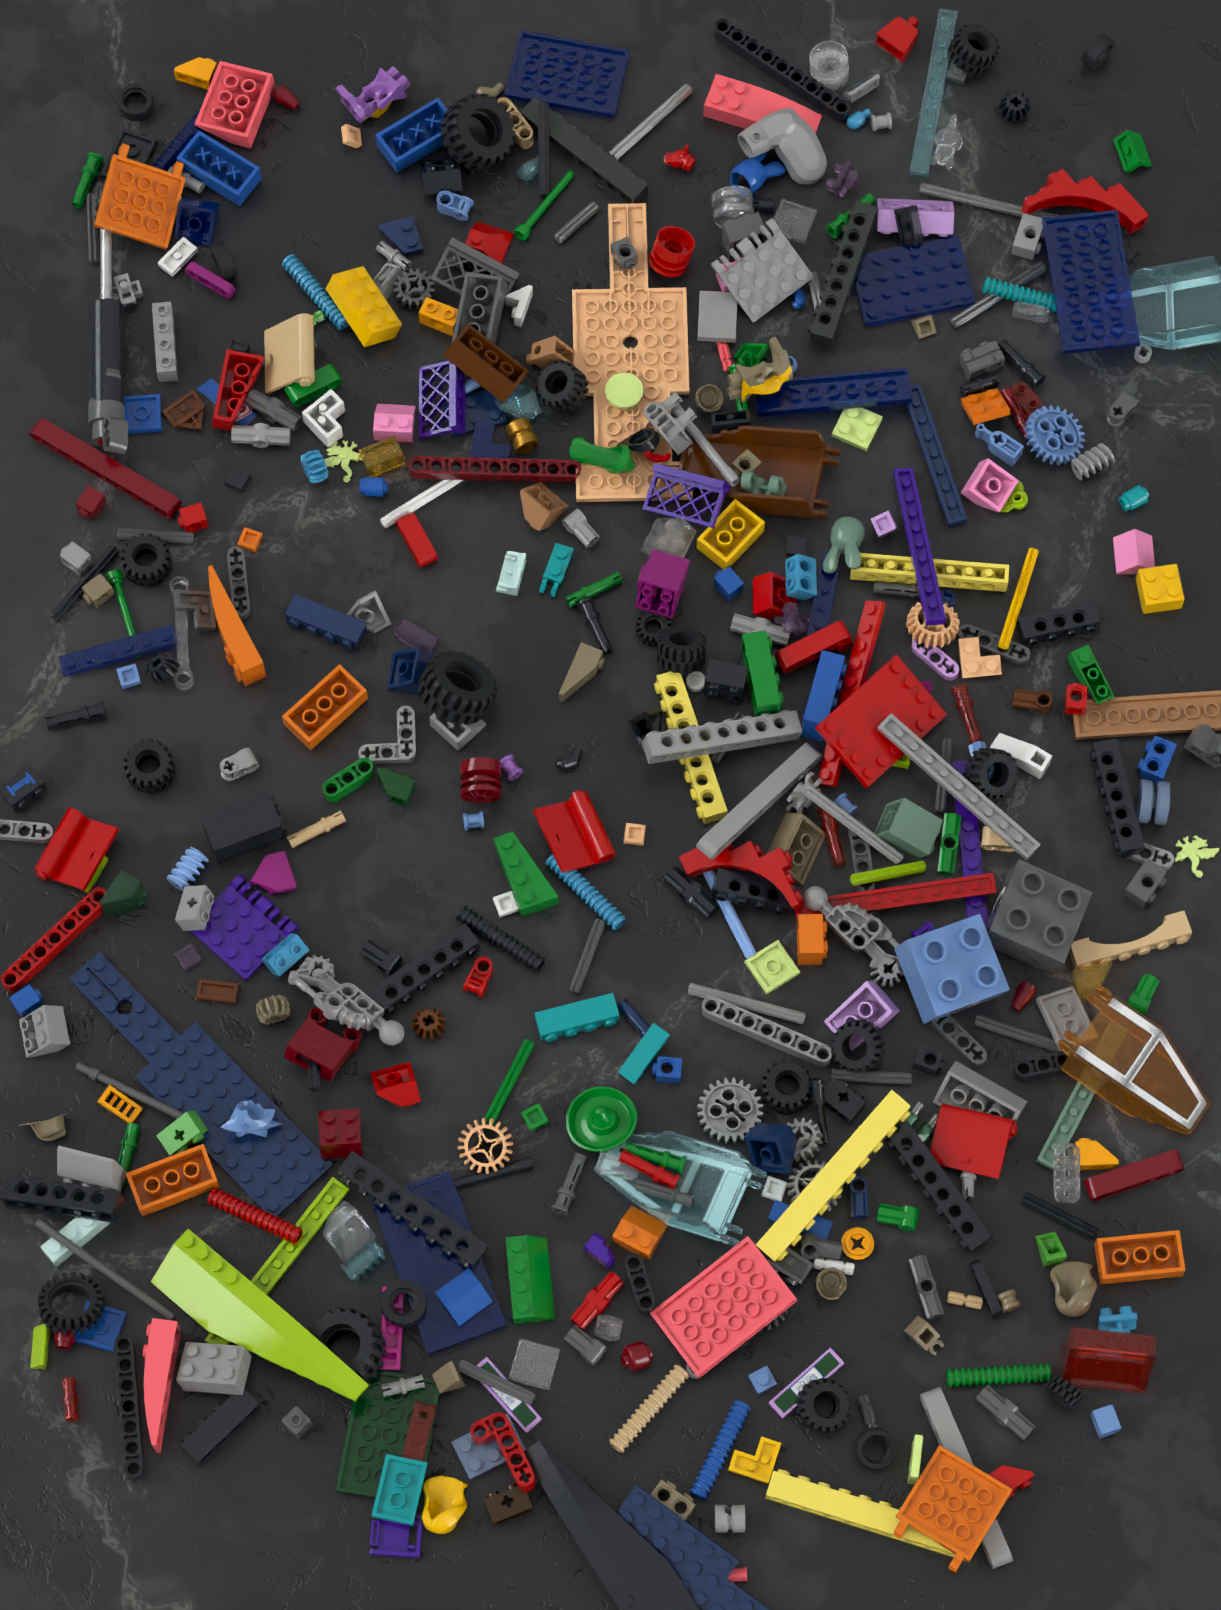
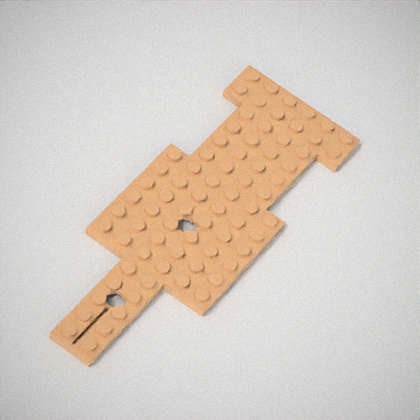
[572,203,693,502]

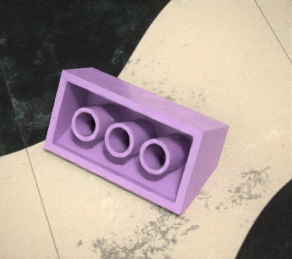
[877,198,955,237]

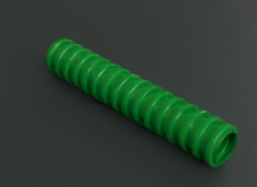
[946,1363,1051,1388]

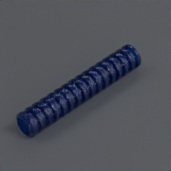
[152,110,203,172]

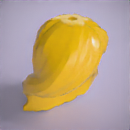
[421,1476,467,1534]

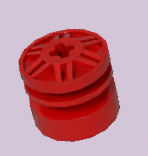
[649,226,695,278]

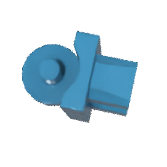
[1098,1306,1137,1340]

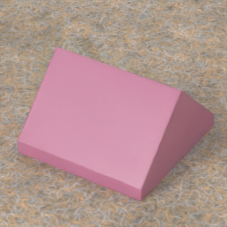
[1113,529,1155,575]

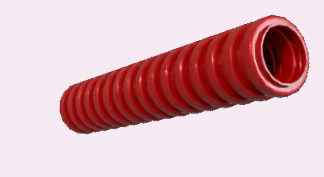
[208,1188,303,1244]

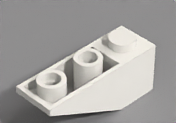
[990,733,1052,779]

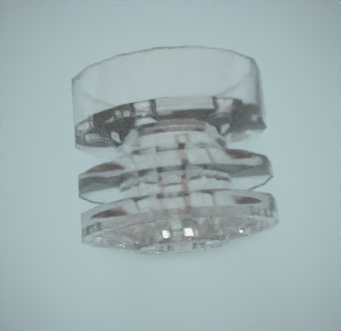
[809,40,849,91]

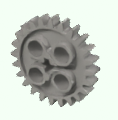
[697,1078,763,1144]

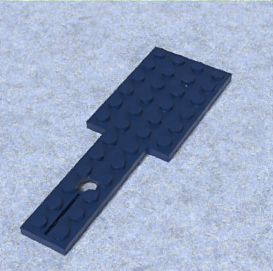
[617,1485,770,1610]

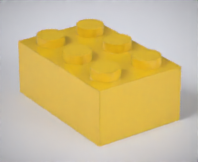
[697,499,765,570]

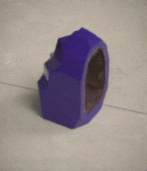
[583,1233,615,1268]

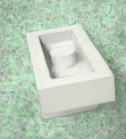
[505,285,533,327]

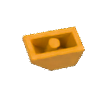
[174,57,217,90]
[1073,1138,1119,1171]

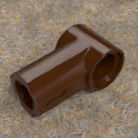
[1013,689,1053,714]

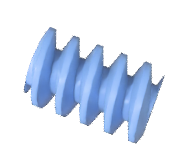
[167,847,209,891]

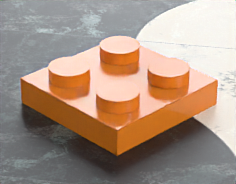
[961,388,1010,425]

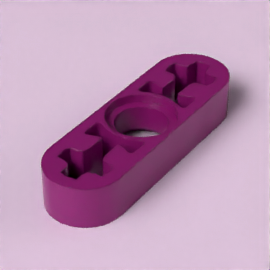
[185,262,236,299]

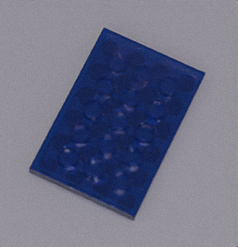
[505,30,630,118]
[848,235,977,327]

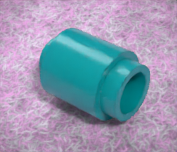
[1119,485,1149,511]

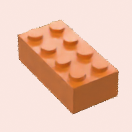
[282,664,368,751]
[126,1144,220,1217]
[1094,1230,1186,1285]

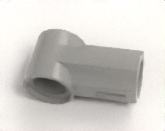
[562,509,600,548]

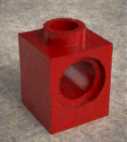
[177,503,208,532]
[1065,683,1087,715]

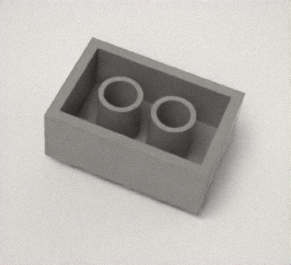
[176,1342,252,1395]

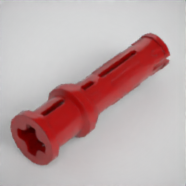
[618,1149,680,1189]

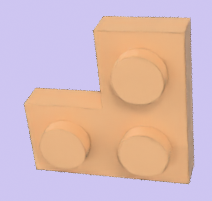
[958,637,1002,678]

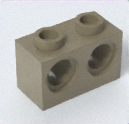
[651,1480,696,1520]

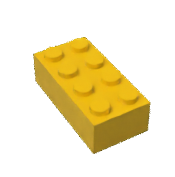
[325,266,402,347]

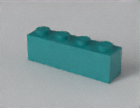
[534,993,619,1042]

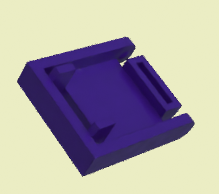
[369,1514,423,1559]

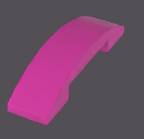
[379,1287,404,1370]

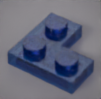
[470,421,511,458]

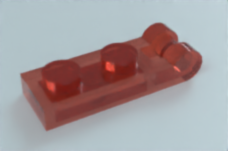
[402,1401,437,1462]

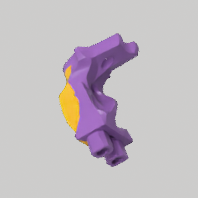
[335,66,411,123]

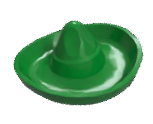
[566,1086,637,1152]

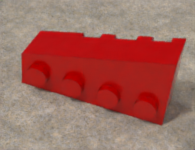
[212,349,265,431]

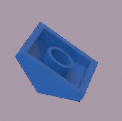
[435,1268,493,1326]

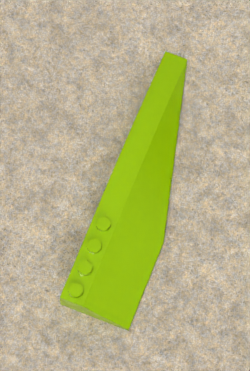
[151,1229,369,1401]

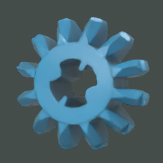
[301,450,329,483]

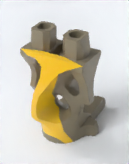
[727,337,793,403]

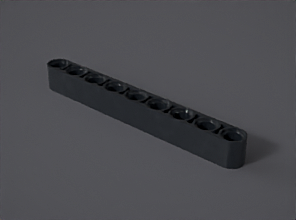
[714,18,850,123]

